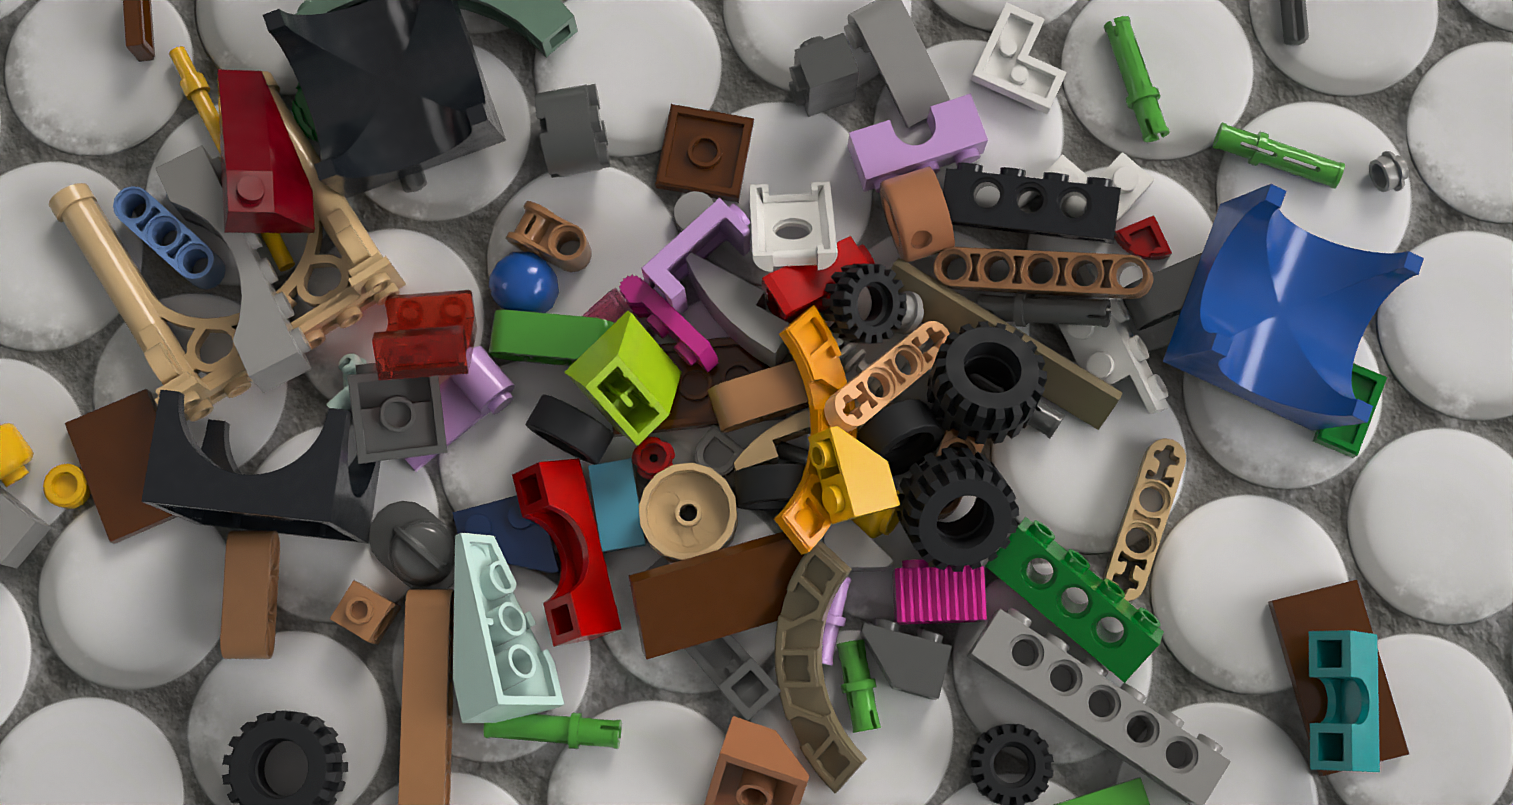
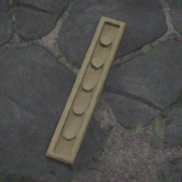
[891,257,1123,430]

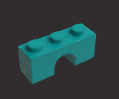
[1309,630,1380,772]

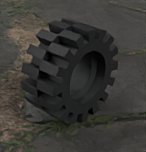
[822,264,907,344]
[969,724,1054,805]

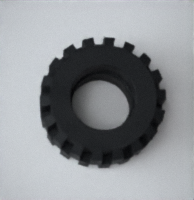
[927,321,1047,445]
[897,447,1019,572]
[222,710,348,805]

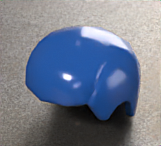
[489,251,559,313]

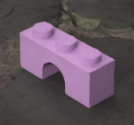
[848,93,988,193]

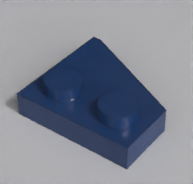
[452,495,560,574]

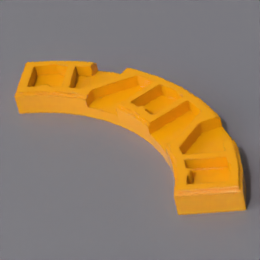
[774,305,857,555]

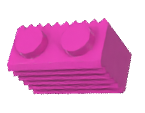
[892,559,987,625]

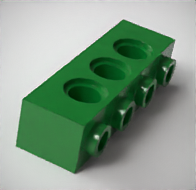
[985,516,1164,683]

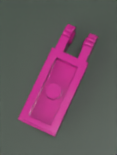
[619,274,719,373]

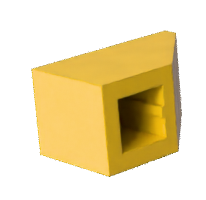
[808,426,900,524]

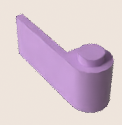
[405,346,515,472]

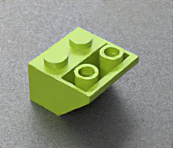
[564,311,682,446]

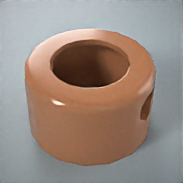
[880,166,955,262]

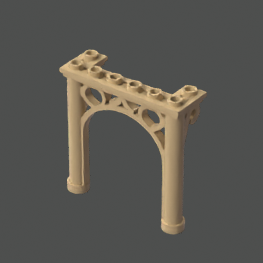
[49,71,406,421]

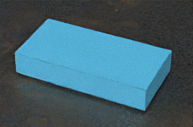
[588,458,646,553]

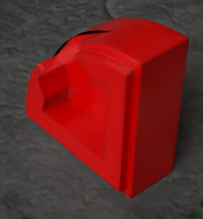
[1114,215,1172,260]

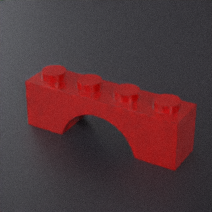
[512,458,622,647]

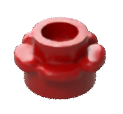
[632,437,675,480]

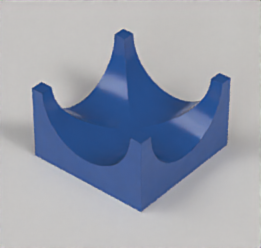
[1163,184,1424,431]

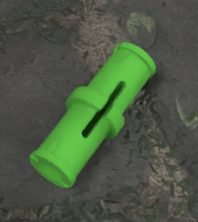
[836,639,881,733]

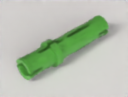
[1104,16,1170,142]
[1212,122,1345,189]
[484,712,622,749]

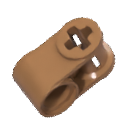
[506,201,592,272]

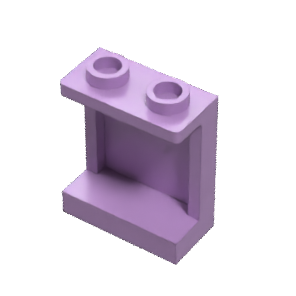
[641,198,750,315]

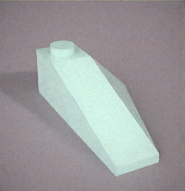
[453,533,564,723]

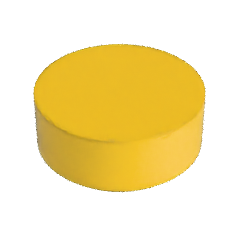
[43,464,91,509]

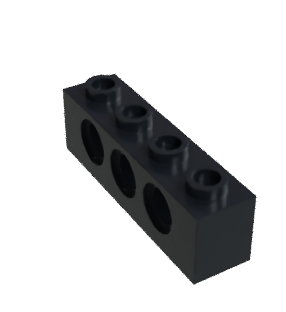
[943,163,1121,244]

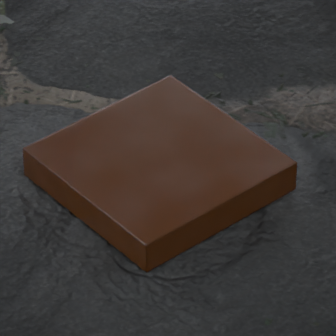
[655,104,754,203]

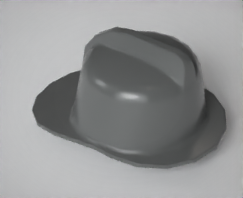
[369,501,456,589]

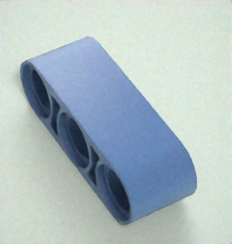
[113,186,226,289]

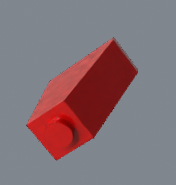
[762,236,875,323]

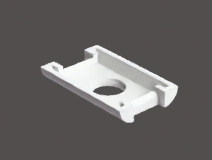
[749,181,838,272]

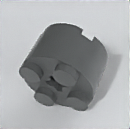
[535,84,610,178]

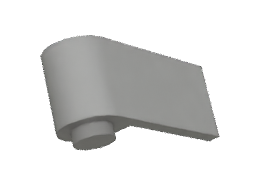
[844,0,950,128]

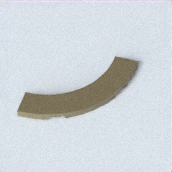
[775,540,867,794]

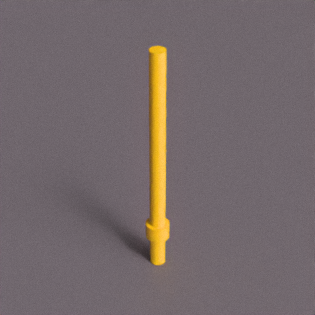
[169,46,295,272]

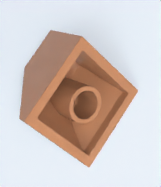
[704,716,810,805]

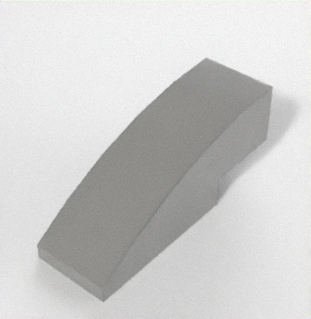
[686,252,790,367]

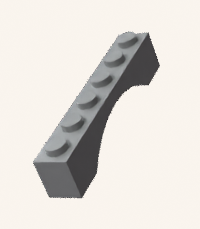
[155,145,312,393]

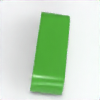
[488,310,614,366]

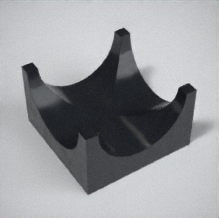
[263,0,506,198]
[141,390,381,544]

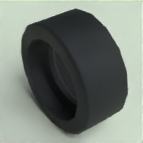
[525,394,614,465]
[857,399,943,477]
[735,464,806,510]

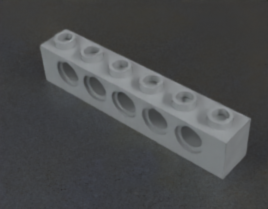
[967,608,1231,805]

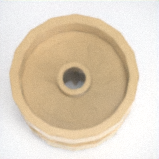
[639,463,738,563]

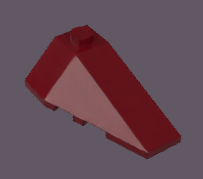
[217,69,315,233]

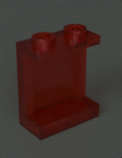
[372,290,477,380]

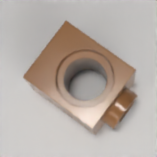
[330,580,401,645]

